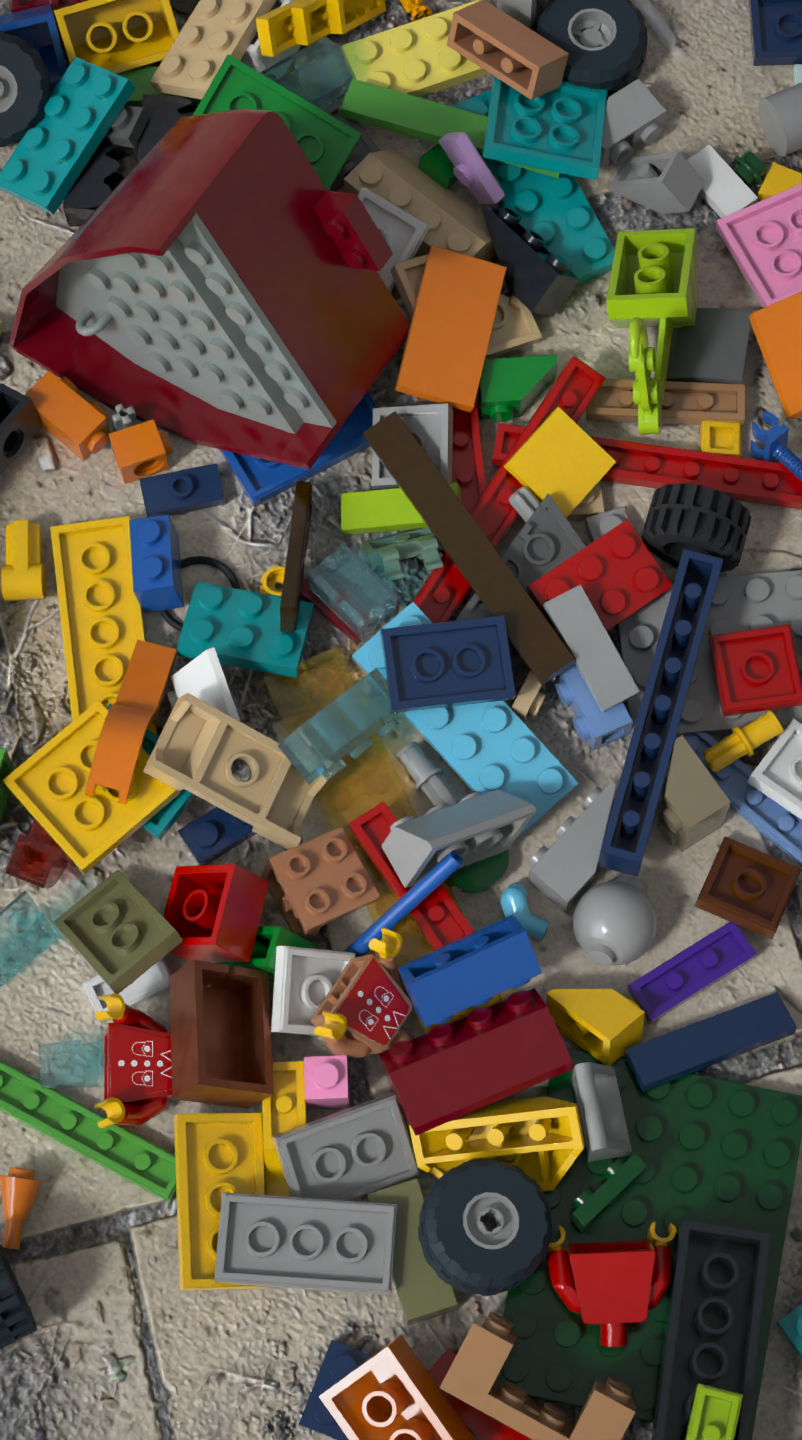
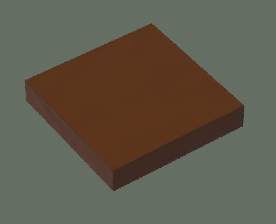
[694,836,802,940]

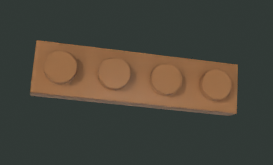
[586,379,745,427]

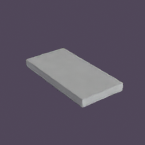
[214,1192,397,1295]

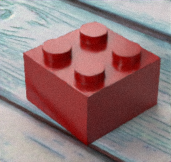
[163,864,269,962]

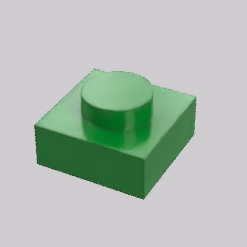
[417,144,458,189]

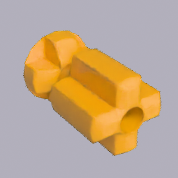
[400,0,432,22]

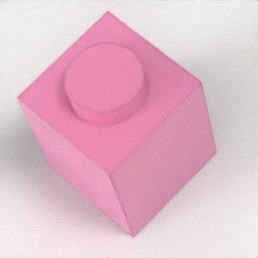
[304,1055,350,1109]

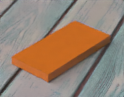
[395,245,506,413]

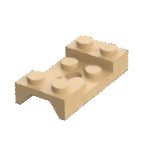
[143,693,332,849]

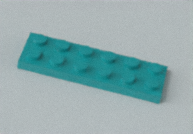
[452,90,615,287]

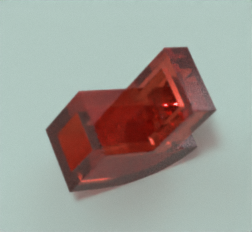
[5,819,70,888]

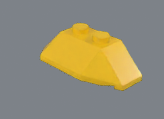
[409,1096,585,1191]

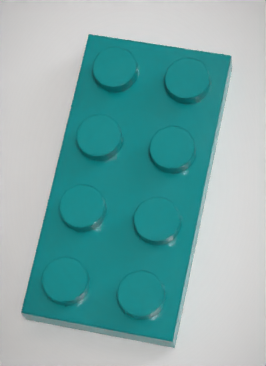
[0,57,136,215]

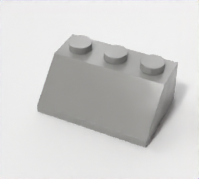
[381,789,537,888]

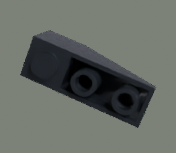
[482,205,579,317]

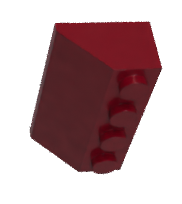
[378,988,574,1136]

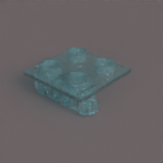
[0,890,59,987]

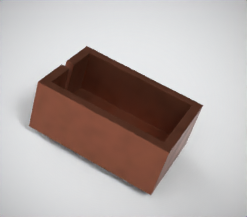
[169,960,274,1109]

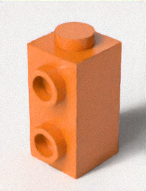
[24,371,110,461]

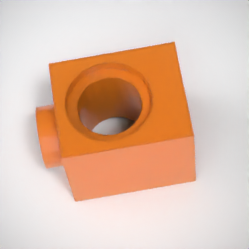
[108,419,173,484]

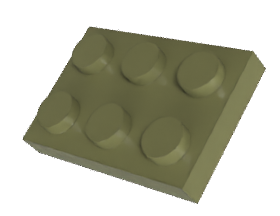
[53,870,183,994]

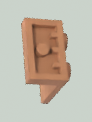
[261,828,379,942]

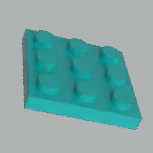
[482,76,607,180]

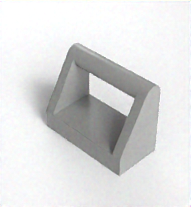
[571,1062,632,1162]

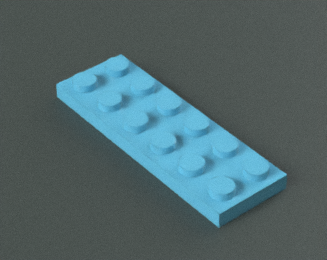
[352,602,579,839]

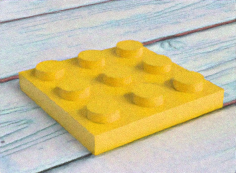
[2,700,181,875]

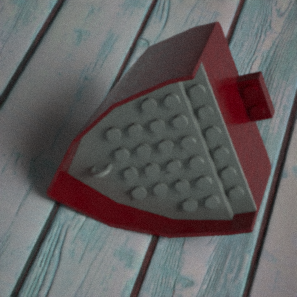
[9,109,408,469]

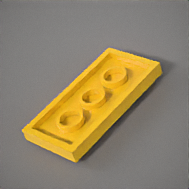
[174,1113,268,1291]

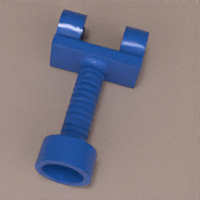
[750,412,802,481]

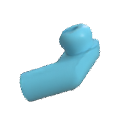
[500,883,550,941]

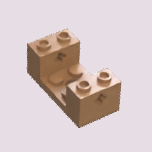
[440,1312,637,1440]

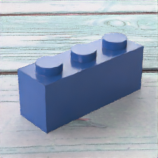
[398,915,542,1027]

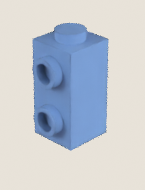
[555,664,633,751]

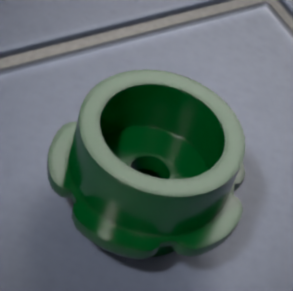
[733,150,768,186]

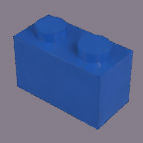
[129,514,184,613]

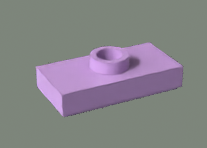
[438,132,505,204]

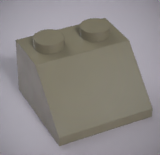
[658,735,731,852]

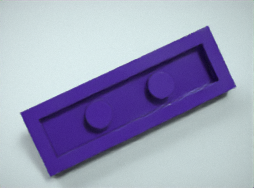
[627,922,757,1024]

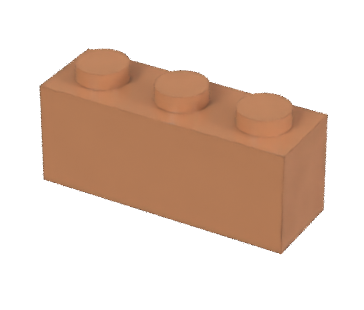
[447,0,569,100]

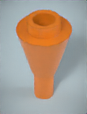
[0,1167,43,1249]

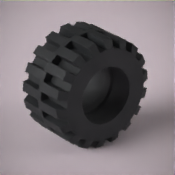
[641,483,751,573]

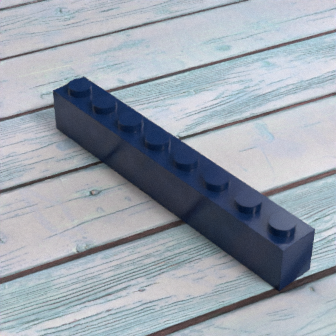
[597,549,723,877]

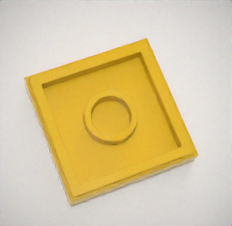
[503,407,616,518]

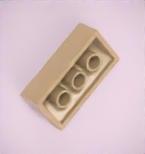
[344,148,496,262]

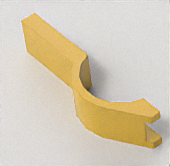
[262,1061,306,1197]

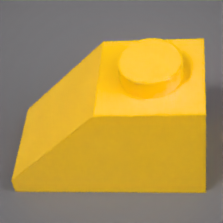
[546,989,645,1066]

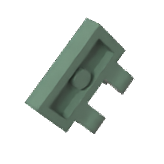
[361,528,443,582]

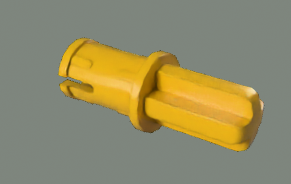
[703,710,783,772]

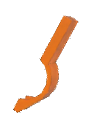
[85,640,177,805]

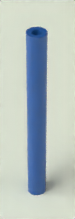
[343,850,464,957]

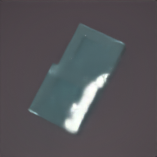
[39,1040,104,1088]

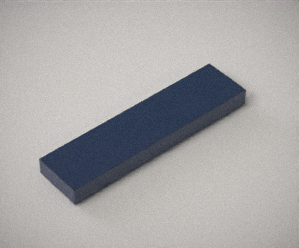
[624,992,797,1092]

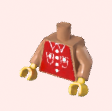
[309,927,415,1058]

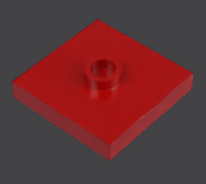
[708,624,802,717]

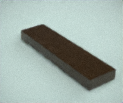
[280,481,312,633]

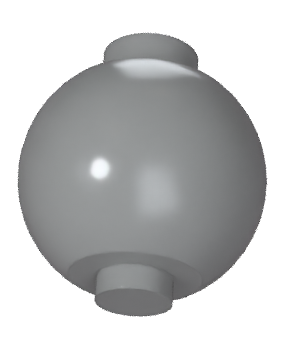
[573,875,657,966]

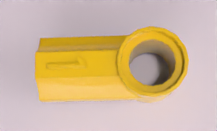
[1,520,46,601]

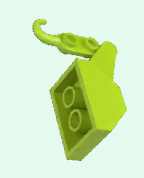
[606,228,698,435]

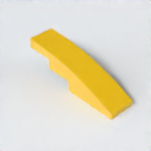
[256,0,386,57]

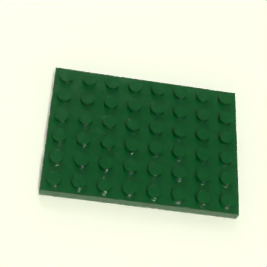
[495,1048,802,1440]

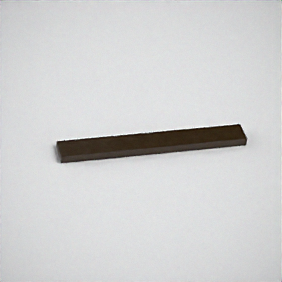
[362,411,576,686]

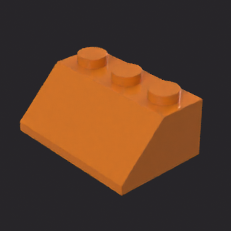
[749,291,802,419]
[319,1335,475,1440]

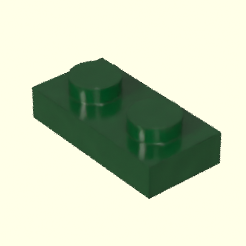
[570,1154,647,1233]

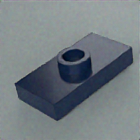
[139,463,225,518]

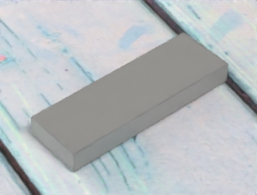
[543,585,640,713]

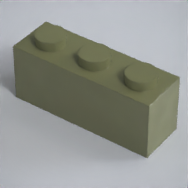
[367,1178,463,1326]

